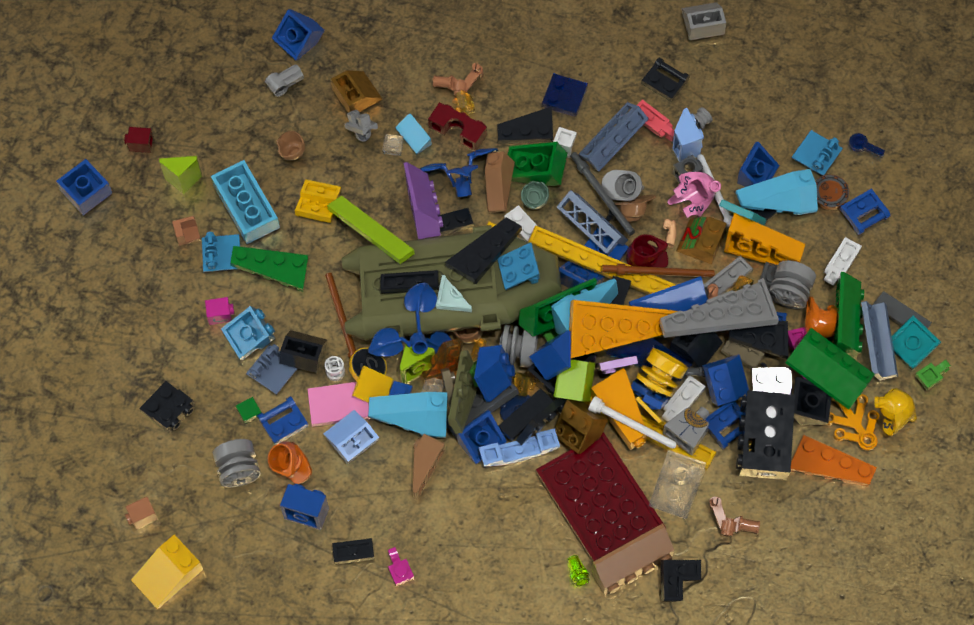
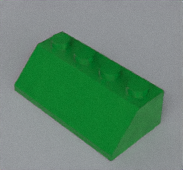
[833,272,865,360]
[519,278,597,337]
[785,328,875,410]

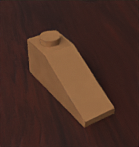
[485,151,515,213]
[413,434,445,500]

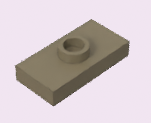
[721,338,765,369]

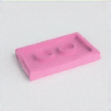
[307,382,370,427]

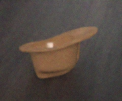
[615,194,656,222]

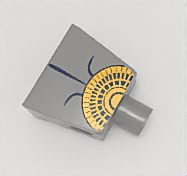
[663,407,710,456]

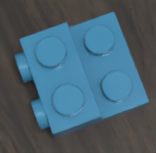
[221,306,276,360]

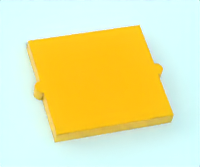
[352,366,393,403]
[636,397,667,426]

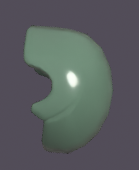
[521,181,549,209]

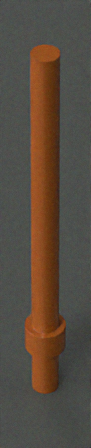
[601,264,715,278]
[325,273,356,359]

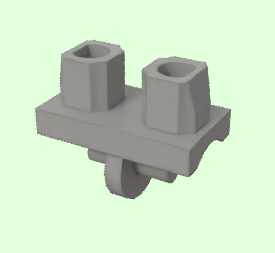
[344,110,378,142]

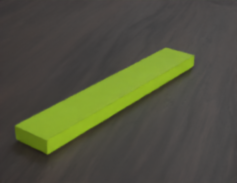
[327,195,415,264]

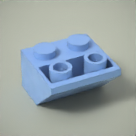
[672,108,704,162]
[323,410,379,465]

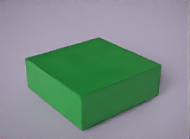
[236,397,262,424]

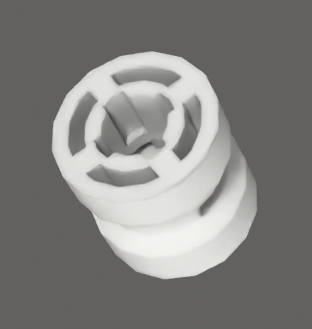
[325,356,345,381]

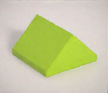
[159,156,202,194]
[400,344,436,384]
[554,359,595,401]

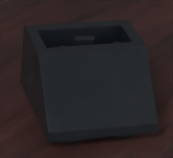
[280,330,328,373]
[669,332,723,368]

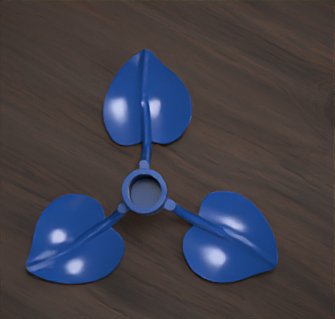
[419,148,499,197]
[368,283,455,361]

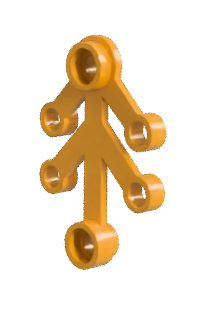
[826,394,879,451]

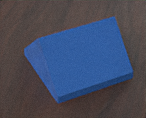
[737,142,779,187]
[559,261,605,288]
[529,330,571,380]
[457,410,507,464]

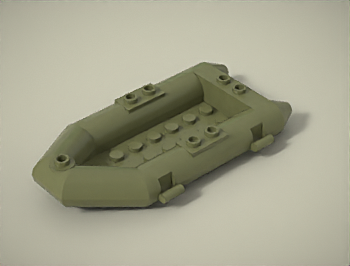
[342,225,562,341]

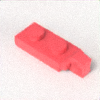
[637,100,674,142]

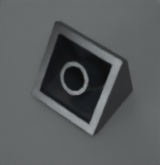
[793,377,832,425]

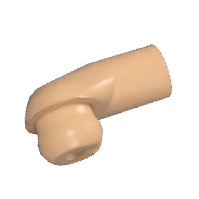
[663,219,677,248]

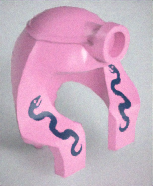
[667,172,721,218]

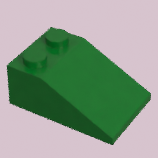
[507,142,568,186]

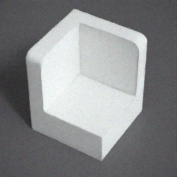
[553,127,577,158]

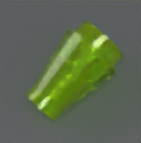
[567,555,590,587]

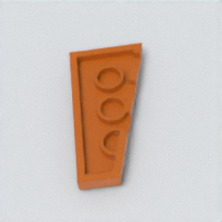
[791,435,877,487]

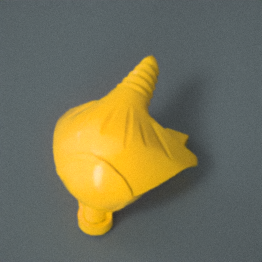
[874,388,917,436]

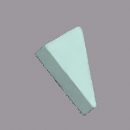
[436,275,472,312]

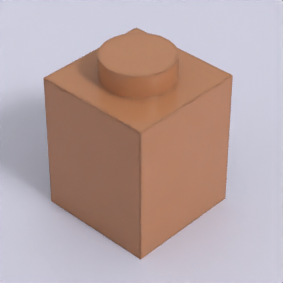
[125,497,158,530]

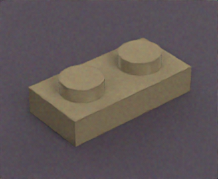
[441,368,455,408]

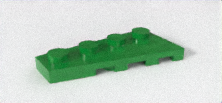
[230,246,308,292]

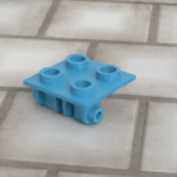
[792,130,843,176]
[202,232,240,272]
[498,242,540,290]

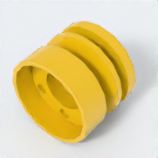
[636,348,688,397]

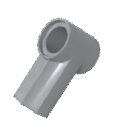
[265,64,304,97]

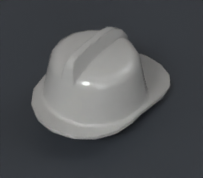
[601,170,645,201]

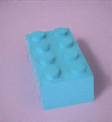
[211,160,280,244]

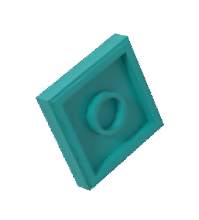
[719,200,767,225]
[892,316,941,370]

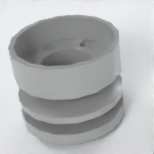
[769,260,816,309]
[499,324,538,368]
[212,439,261,488]

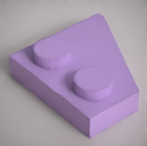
[595,356,638,374]

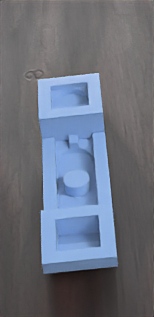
[479,428,560,466]

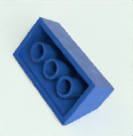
[629,276,707,312]

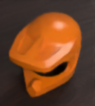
[805,297,837,338]
[268,441,312,484]

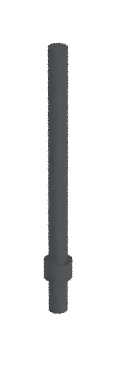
[570,152,635,236]

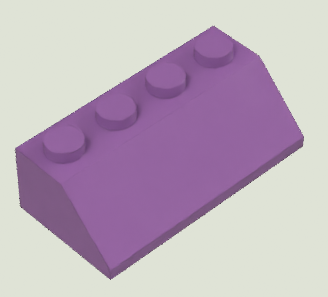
[404,162,443,239]

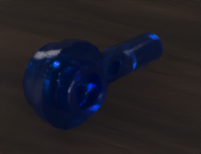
[849,133,885,157]

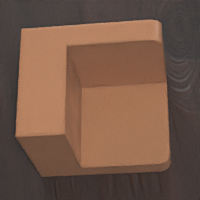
[172,216,201,246]

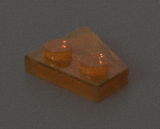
[422,338,463,380]

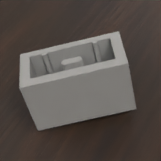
[681,2,726,40]

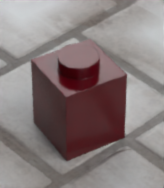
[124,127,154,153]

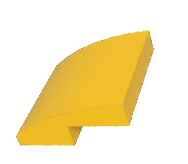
[295,179,341,223]

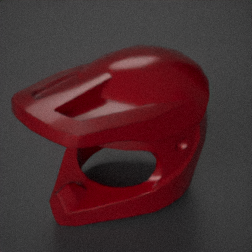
[626,234,668,268]

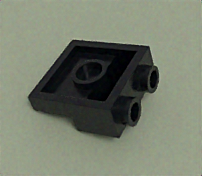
[139,381,195,434]

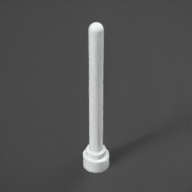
[697,154,733,232]
[588,396,677,449]

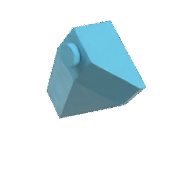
[735,169,818,215]
[551,279,618,335]
[368,392,448,438]

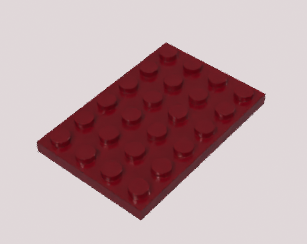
[536,432,666,562]

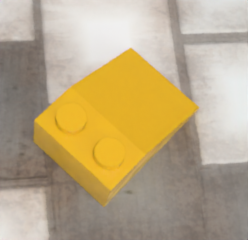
[131,534,203,609]

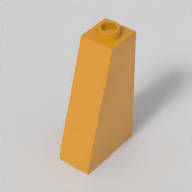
[591,368,647,450]

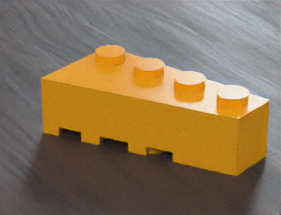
[724,213,805,266]

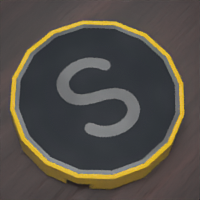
[349,348,387,380]

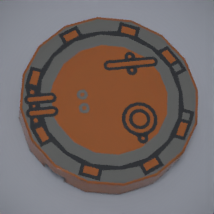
[815,174,849,211]

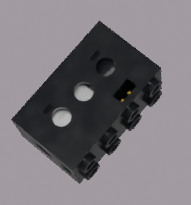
[736,390,795,480]

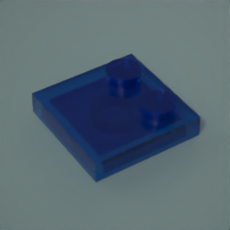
[542,73,588,117]

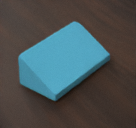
[395,113,432,154]

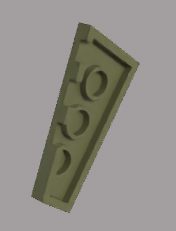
[448,350,478,434]

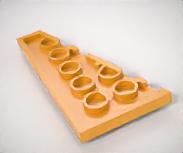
[569,300,677,358]

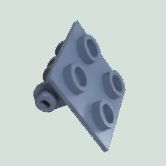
[246,344,298,395]

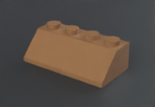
[592,524,674,595]

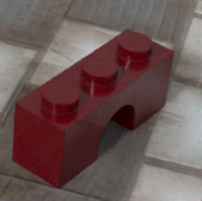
[428,102,487,151]

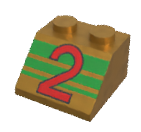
[676,217,727,264]

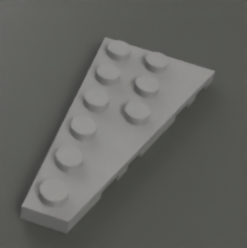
[660,278,779,338]

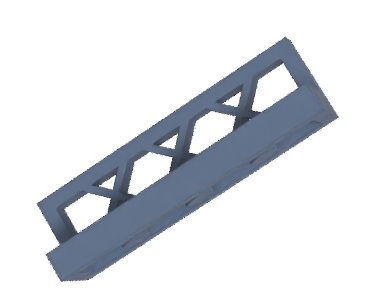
[578,102,649,172]
[557,190,628,255]
[861,301,898,381]

